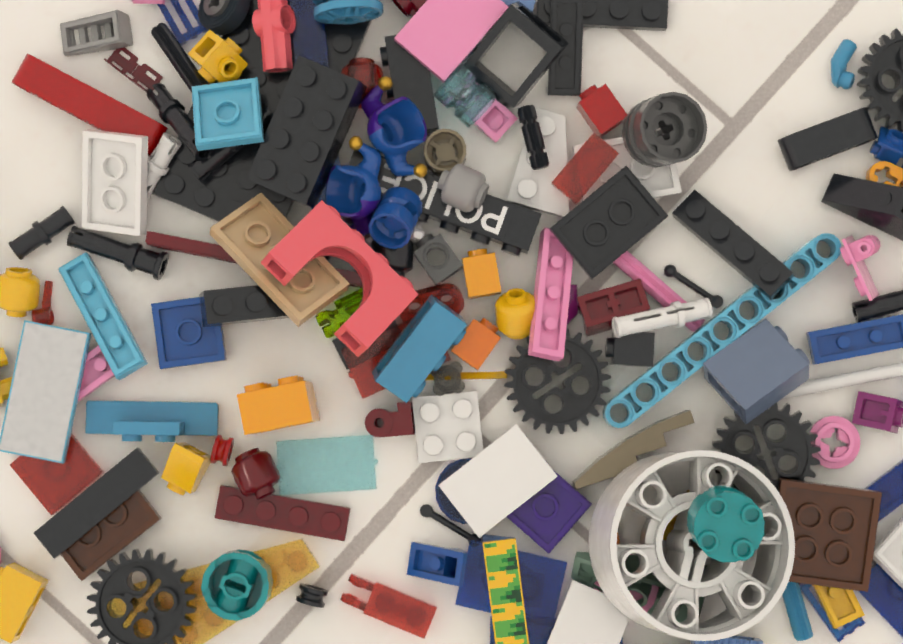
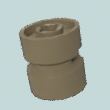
[424,129,466,177]

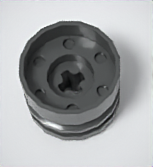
[622,92,707,168]

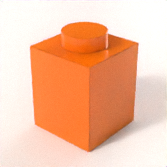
[451,318,501,371]

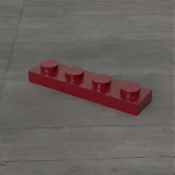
[215,485,351,541]

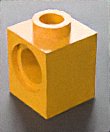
[462,248,501,299]

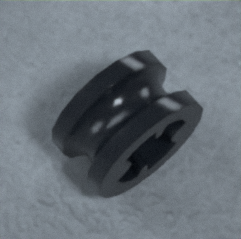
[296,583,328,608]

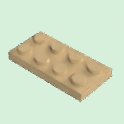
[210,193,350,327]

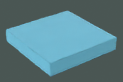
[191,77,264,151]

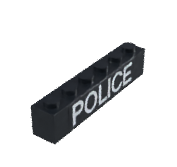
[349,150,542,257]

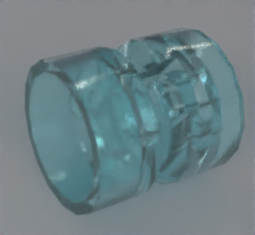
[434,64,496,127]

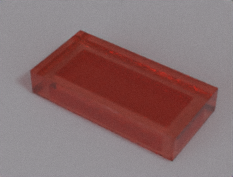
[551,133,619,205]

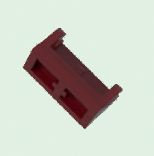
[577,278,650,337]

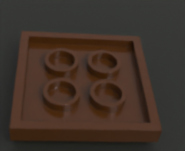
[778,478,882,592]

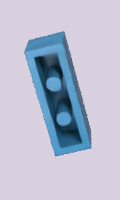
[372,294,467,403]

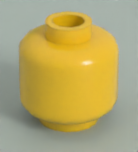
[0,267,40,317]
[495,288,535,339]

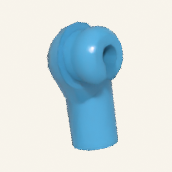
[830,39,857,90]

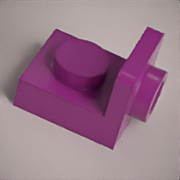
[852,391,903,434]

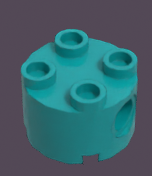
[687,486,765,562]
[201,549,273,621]

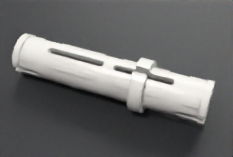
[612,298,713,338]

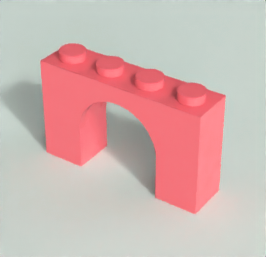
[261,200,419,357]

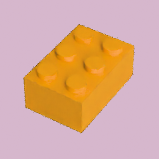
[237,375,320,435]

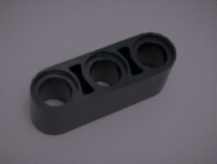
[778,107,878,171]

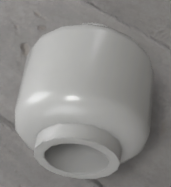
[437,164,489,212]

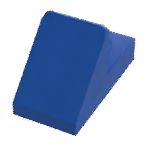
[407,542,468,587]

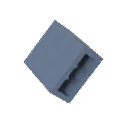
[703,319,810,424]

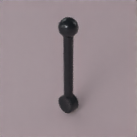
[664,265,723,308]
[420,504,481,547]

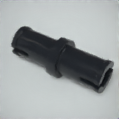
[9,206,75,260]

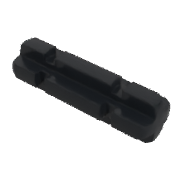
[517,105,549,170]

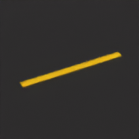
[425,371,507,380]

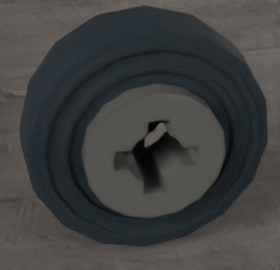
[198,0,250,35]

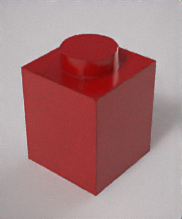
[576,83,627,139]

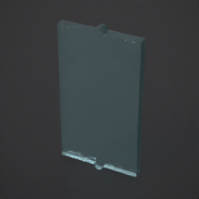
[276,435,378,495]

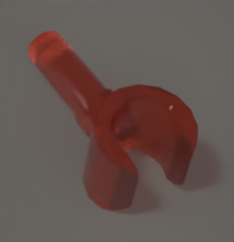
[31,281,54,325]

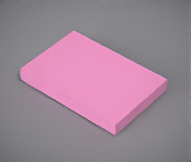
[394,0,509,83]

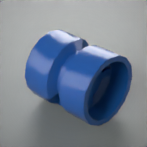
[369,187,423,249]

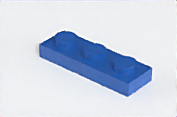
[806,314,903,365]

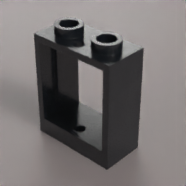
[463,1,569,108]

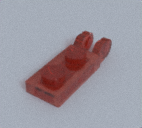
[340,574,437,639]

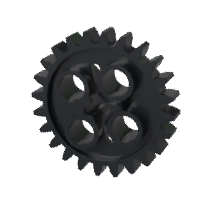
[857,28,903,132]
[504,328,611,434]
[712,403,821,491]
[87,548,197,644]

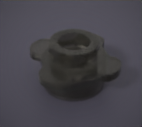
[430,361,465,396]

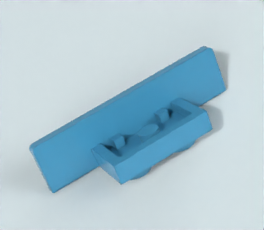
[85,401,219,442]

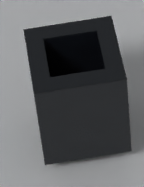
[605,332,655,367]

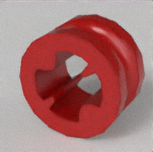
[210,434,234,467]

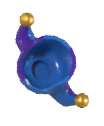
[361,76,427,178]
[325,136,381,236]

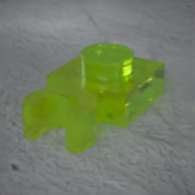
[315,288,363,338]

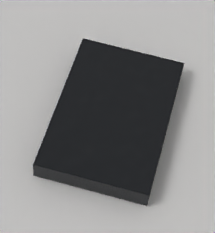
[549,166,668,280]

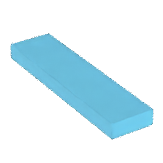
[58,252,148,381]

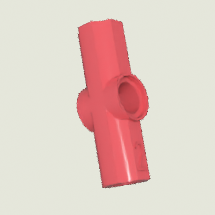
[252,0,296,73]

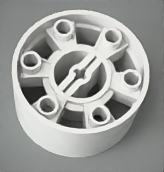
[589,450,795,641]

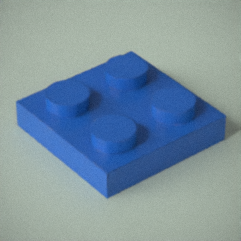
[151,297,227,369]

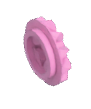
[809,416,860,469]

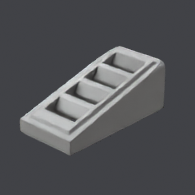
[60,10,133,56]

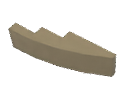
[572,410,695,490]

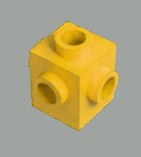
[188,29,248,84]

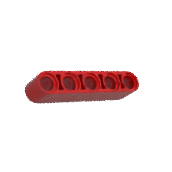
[12,54,168,155]

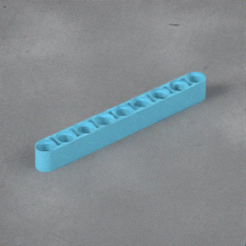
[602,233,841,428]

